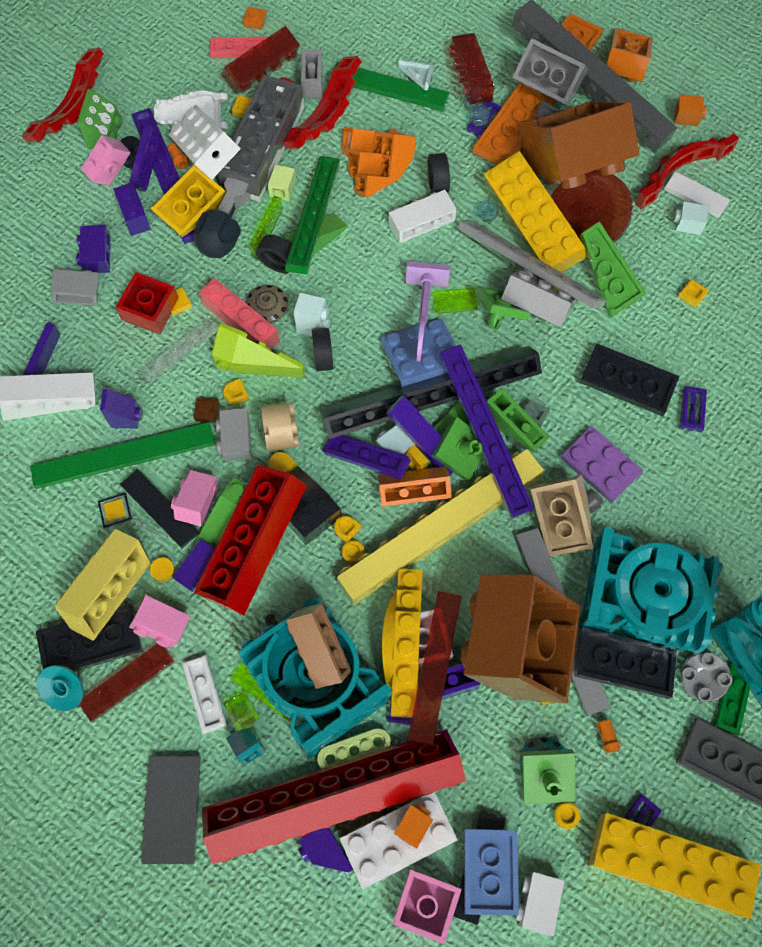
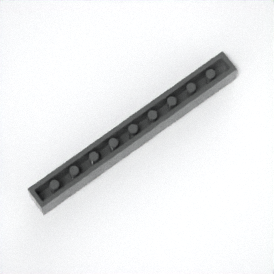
[512,0,677,153]

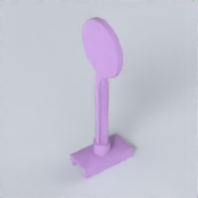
[406,261,450,362]

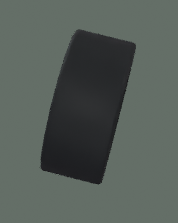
[428,153,450,193]
[256,235,292,273]
[312,328,334,371]

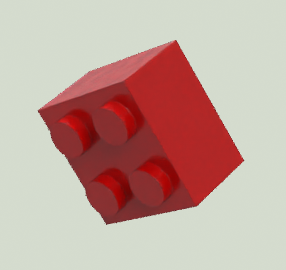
[115,272,179,335]

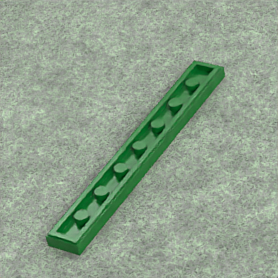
[285,156,340,275]
[30,422,215,489]

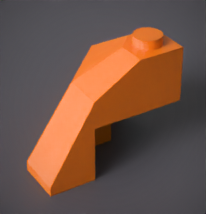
[341,127,416,197]

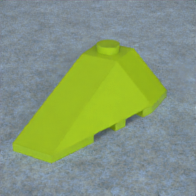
[212,323,305,378]

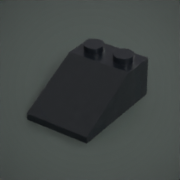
[288,466,342,546]

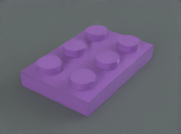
[560,426,643,504]

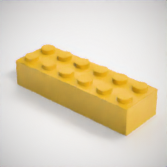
[484,151,587,273]
[588,813,761,919]

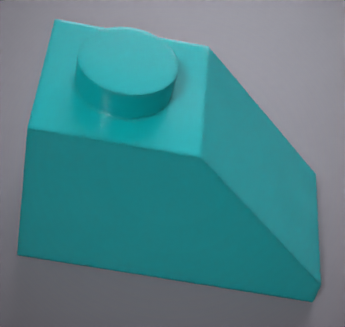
[226,724,266,766]

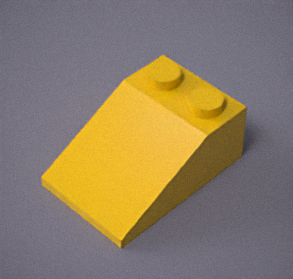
[151,164,226,237]

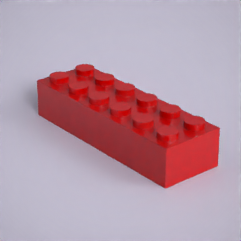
[194,464,307,616]

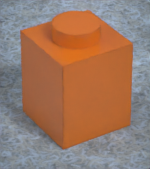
[674,94,707,126]
[394,804,434,849]

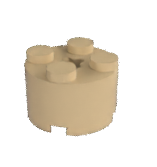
[261,402,299,451]

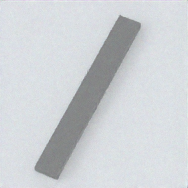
[458,221,606,309]
[515,528,611,717]

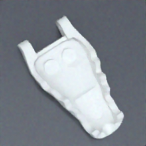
[154,91,228,131]

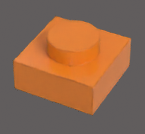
[243,7,267,30]

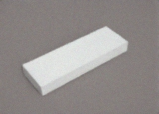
[664,171,730,219]
[182,655,227,735]

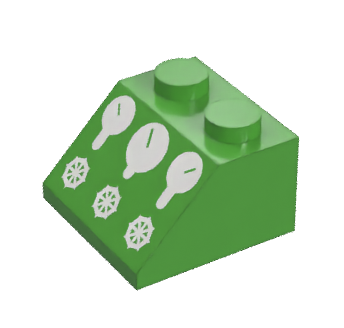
[77,89,122,149]

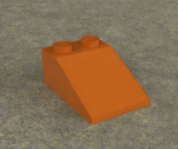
[606,28,653,82]

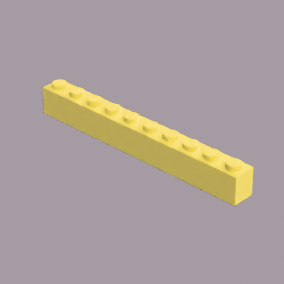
[337,449,544,606]

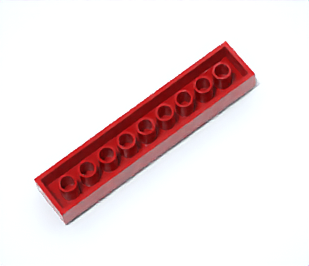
[202,729,466,864]

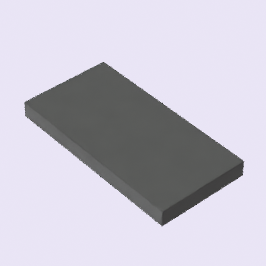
[676,717,762,808]
[141,756,201,864]

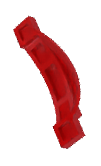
[21,48,104,142]
[282,56,362,149]
[636,133,740,210]

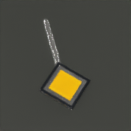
[98,492,168,539]

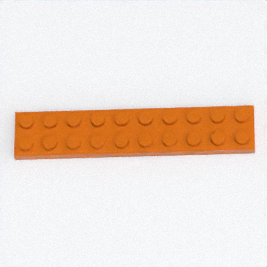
[472,13,604,165]

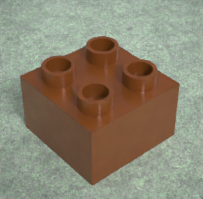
[518,101,640,189]
[461,575,581,704]

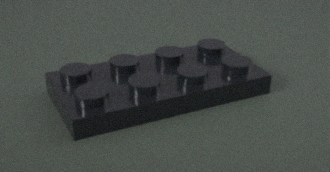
[580,343,680,416]
[35,604,143,672]
[574,627,677,699]

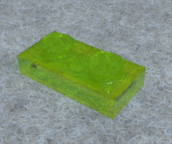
[223,690,260,732]

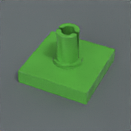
[474,285,531,329]
[431,417,483,481]
[522,749,575,804]

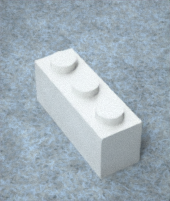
[389,190,456,244]

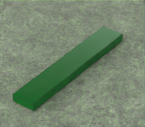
[335,62,449,112]

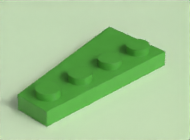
[580,222,647,318]

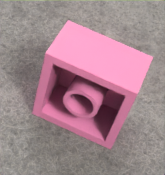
[392,870,461,944]

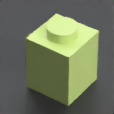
[268,165,296,201]

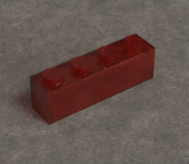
[221,25,300,94]
[448,33,494,105]

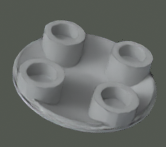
[681,652,732,702]

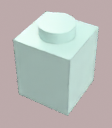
[674,201,709,235]

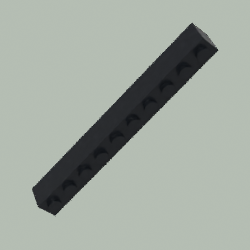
[319,346,542,439]

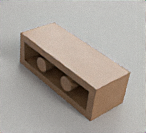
[286,603,351,689]

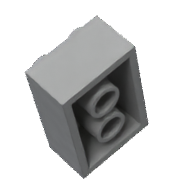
[512,38,588,108]
[501,267,577,327]

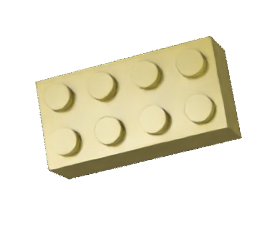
[54,529,151,641]

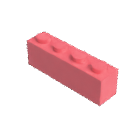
[199,278,280,350]

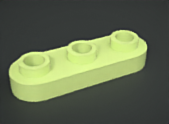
[317,729,391,769]

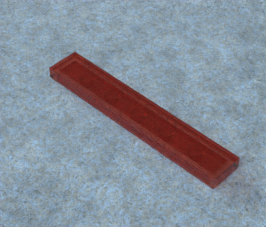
[407,591,462,745]

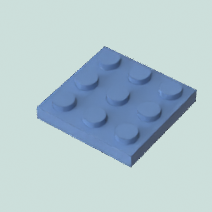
[380,318,456,387]

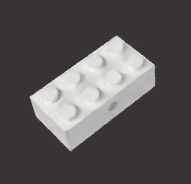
[168,104,241,180]
[340,792,457,890]

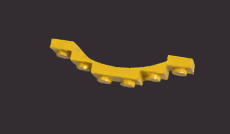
[382,569,423,718]

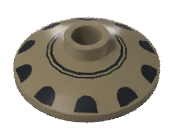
[246,285,288,323]

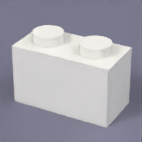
[516,872,564,937]

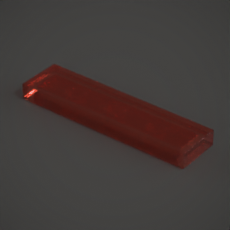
[79,644,175,723]

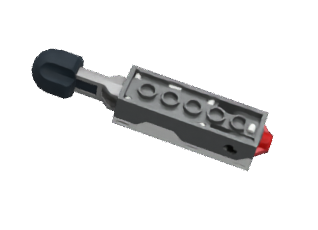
[194,75,304,258]

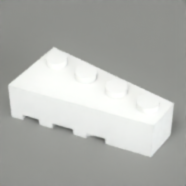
[0,373,95,421]

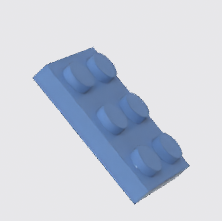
[464,829,519,916]

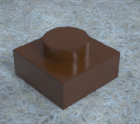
[194,398,220,423]

